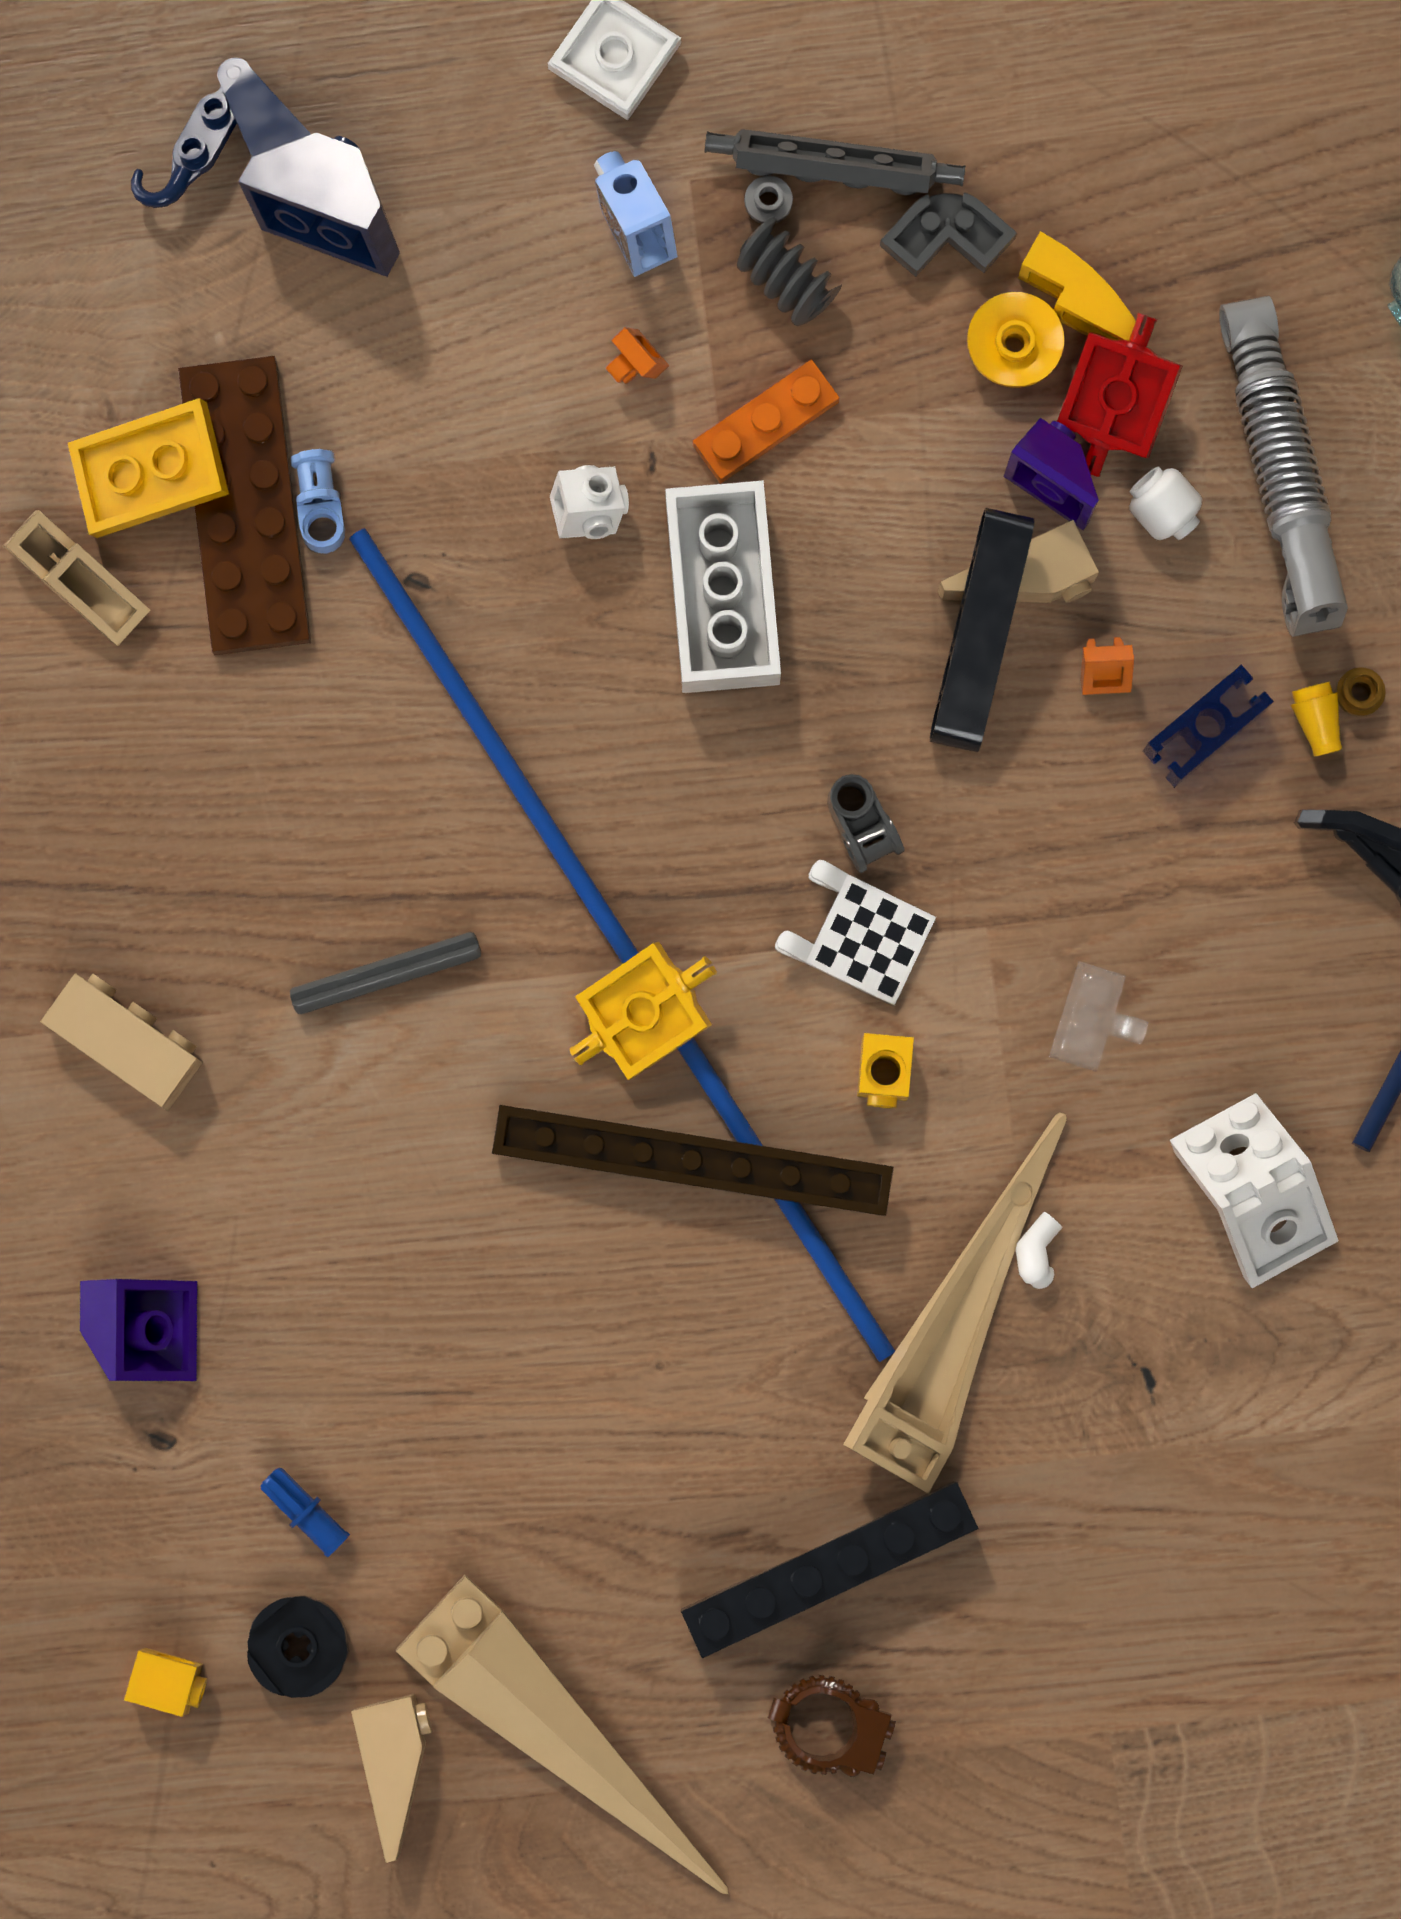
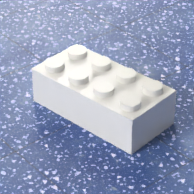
[665,480,781,693]

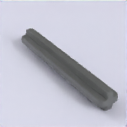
[290,932,481,1014]

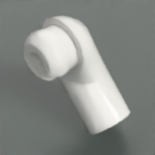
[1016,1212,1063,1289]

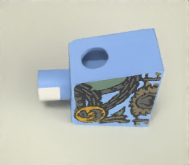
[594,151,678,277]

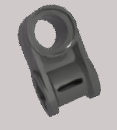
[827,774,905,873]

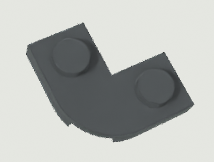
[880,192,1017,277]

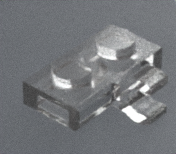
[1049,961,1149,1071]

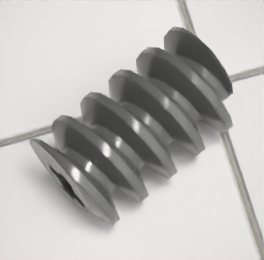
[737,217,842,326]

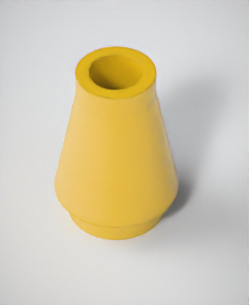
[1290,681,1343,757]

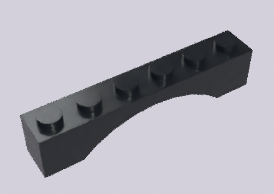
[681,1481,979,1658]

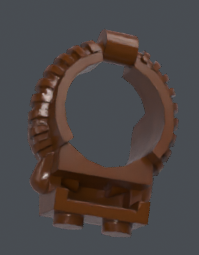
[768,1675,896,1777]

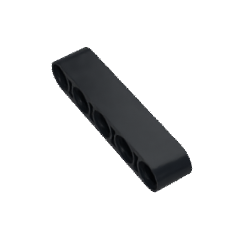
[930,508,1034,752]

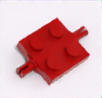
[1057,313,1183,477]

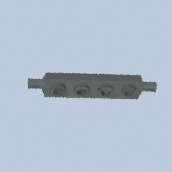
[704,129,966,195]

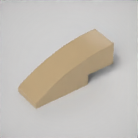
[3,510,150,646]

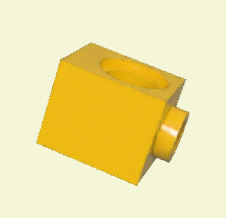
[857,1033,914,1109]
[124,1648,207,1717]

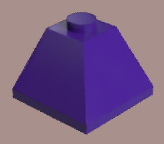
[1003,418,1099,531]
[80,1279,197,1381]

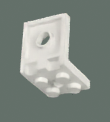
[1170,1093,1339,1288]

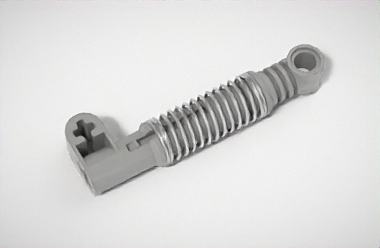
[1219,296,1348,637]

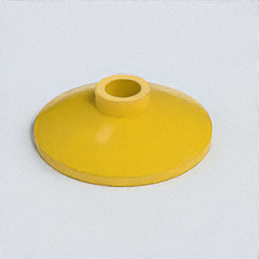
[967,292,1064,388]

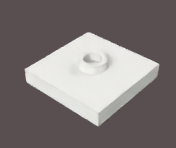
[548,0,681,120]

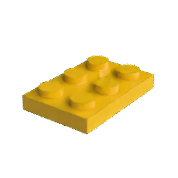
[68,398,229,538]

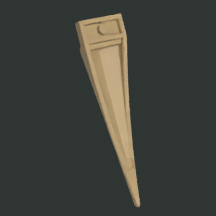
[843,1112,1067,1494]
[396,1575,728,1894]

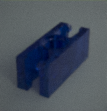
[1143,664,1274,788]

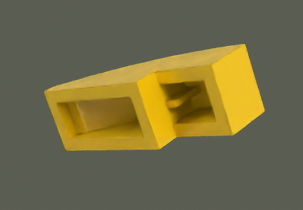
[1018,231,1136,340]

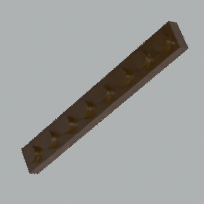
[492,1105,894,1216]

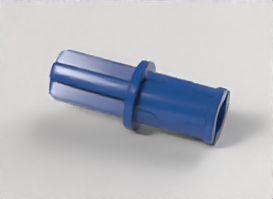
[260,1468,350,1558]

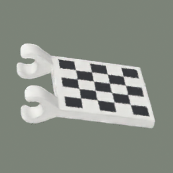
[775,860,936,1006]

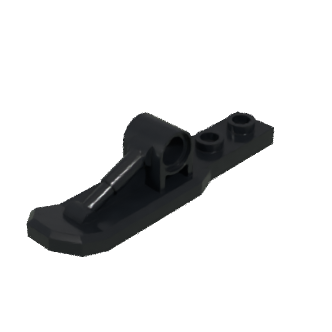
[1294,810,1401,906]

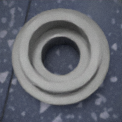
[744,176,793,224]

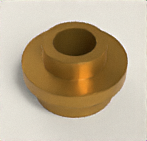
[1336,667,1386,717]

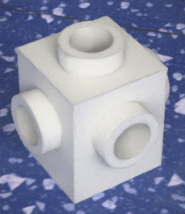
[550,465,629,539]

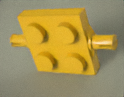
[569,942,717,1080]

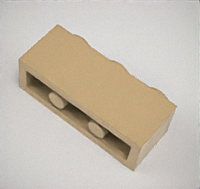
[40,973,202,1111]

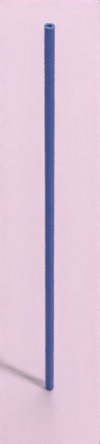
[349,528,895,1362]

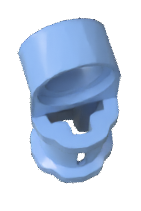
[291,449,345,554]

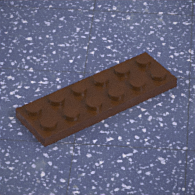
[178,356,311,656]

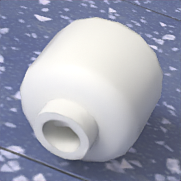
[1129,467,1202,540]

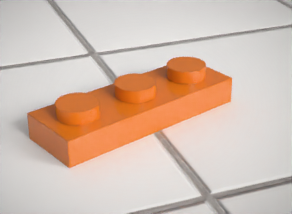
[693,359,840,484]

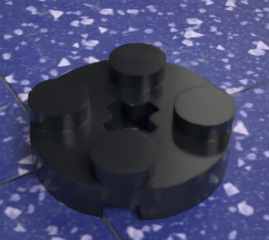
[247,1595,350,1698]

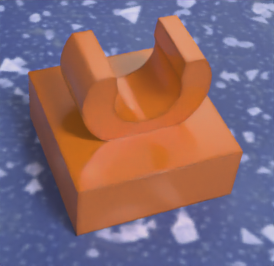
[606,327,669,384]
[1080,637,1134,695]

